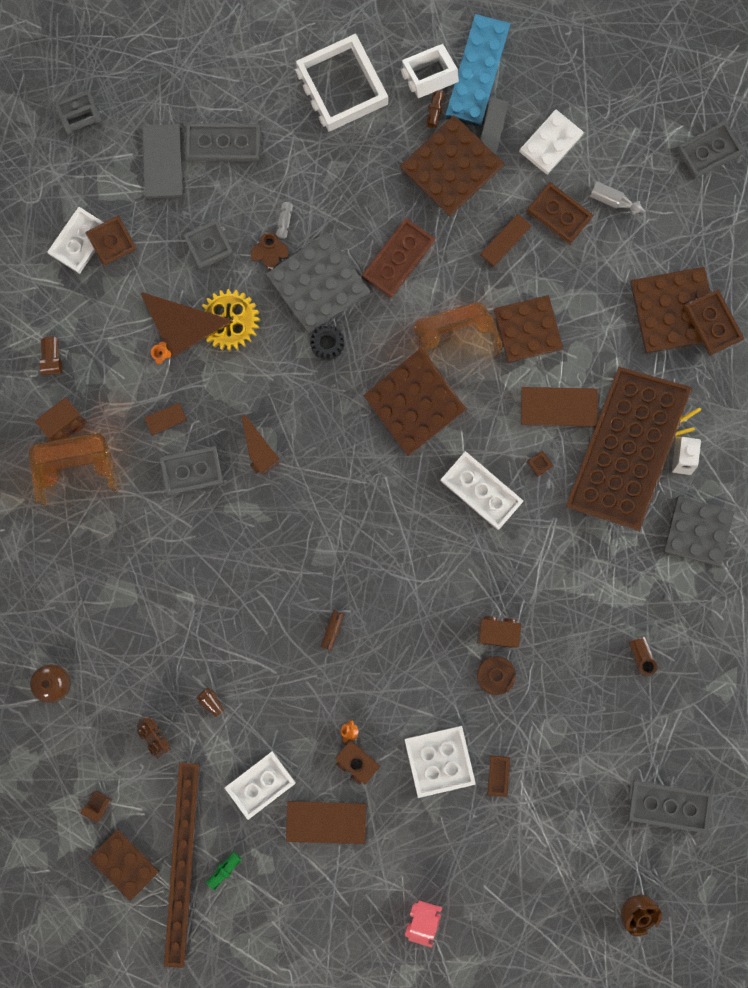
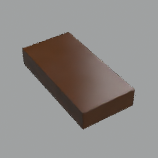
[144,403,187,436]
[487,755,510,797]

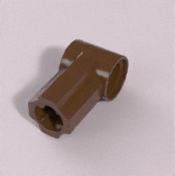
[39,337,62,376]
[628,637,657,676]

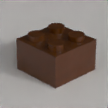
[35,397,87,445]
[476,616,521,648]

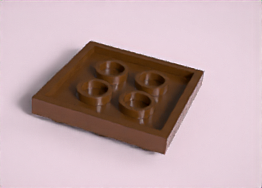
[494,295,563,363]

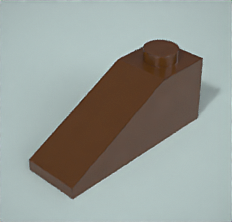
[242,414,281,475]

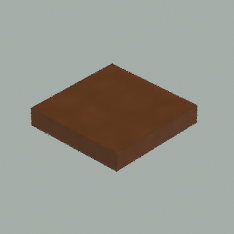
[85,215,137,266]

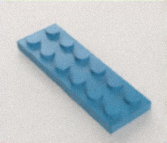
[446,14,511,127]

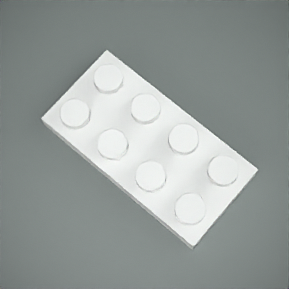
[440,451,523,530]

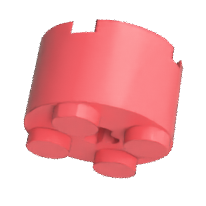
[405,900,442,948]

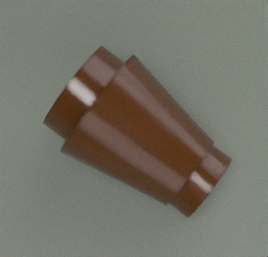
[196,688,224,717]

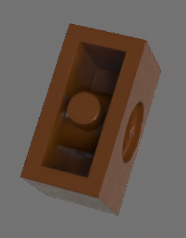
[335,740,380,785]

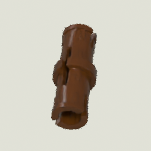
[426,90,445,129]
[320,610,345,651]

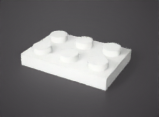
[519,110,584,175]
[47,207,104,274]
[225,751,296,820]

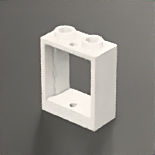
[401,44,459,98]

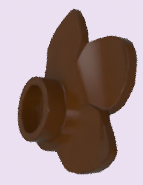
[251,233,288,270]

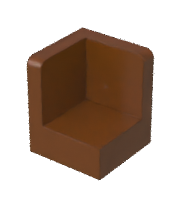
[80,791,113,823]

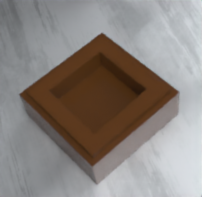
[526,450,554,477]

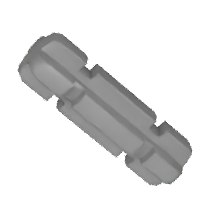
[276,202,293,239]

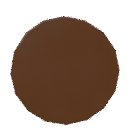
[477,656,516,695]

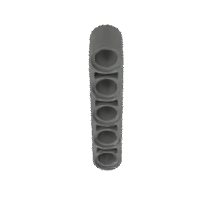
[481,97,509,186]

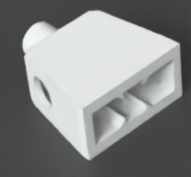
[671,437,701,475]

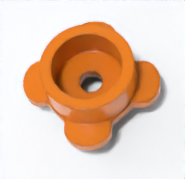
[151,342,171,364]
[341,720,358,743]

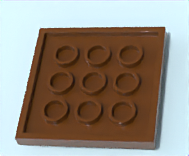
[400,115,505,217]
[630,267,710,354]
[363,348,467,456]

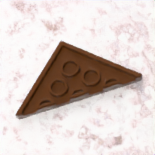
[141,292,233,358]

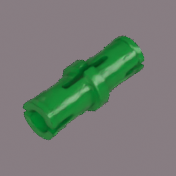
[206,852,242,891]

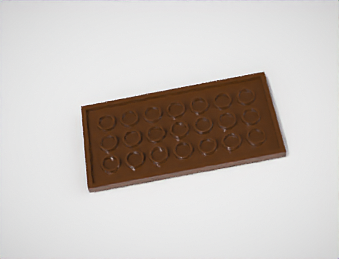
[566,367,692,532]

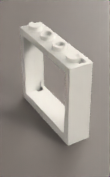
[295,34,388,132]

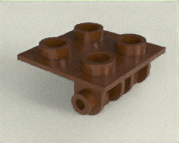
[137,717,171,759]

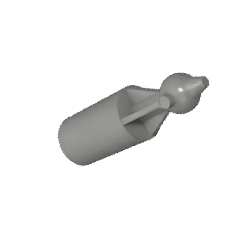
[590,181,645,215]

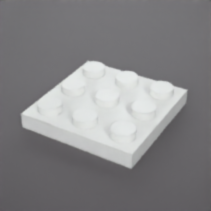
[405,726,476,798]

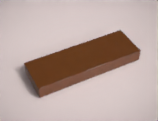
[480,214,532,267]

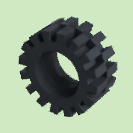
[310,324,344,361]

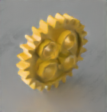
[202,289,260,351]

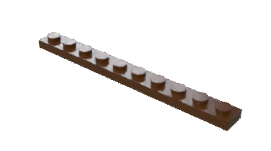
[164,762,200,968]

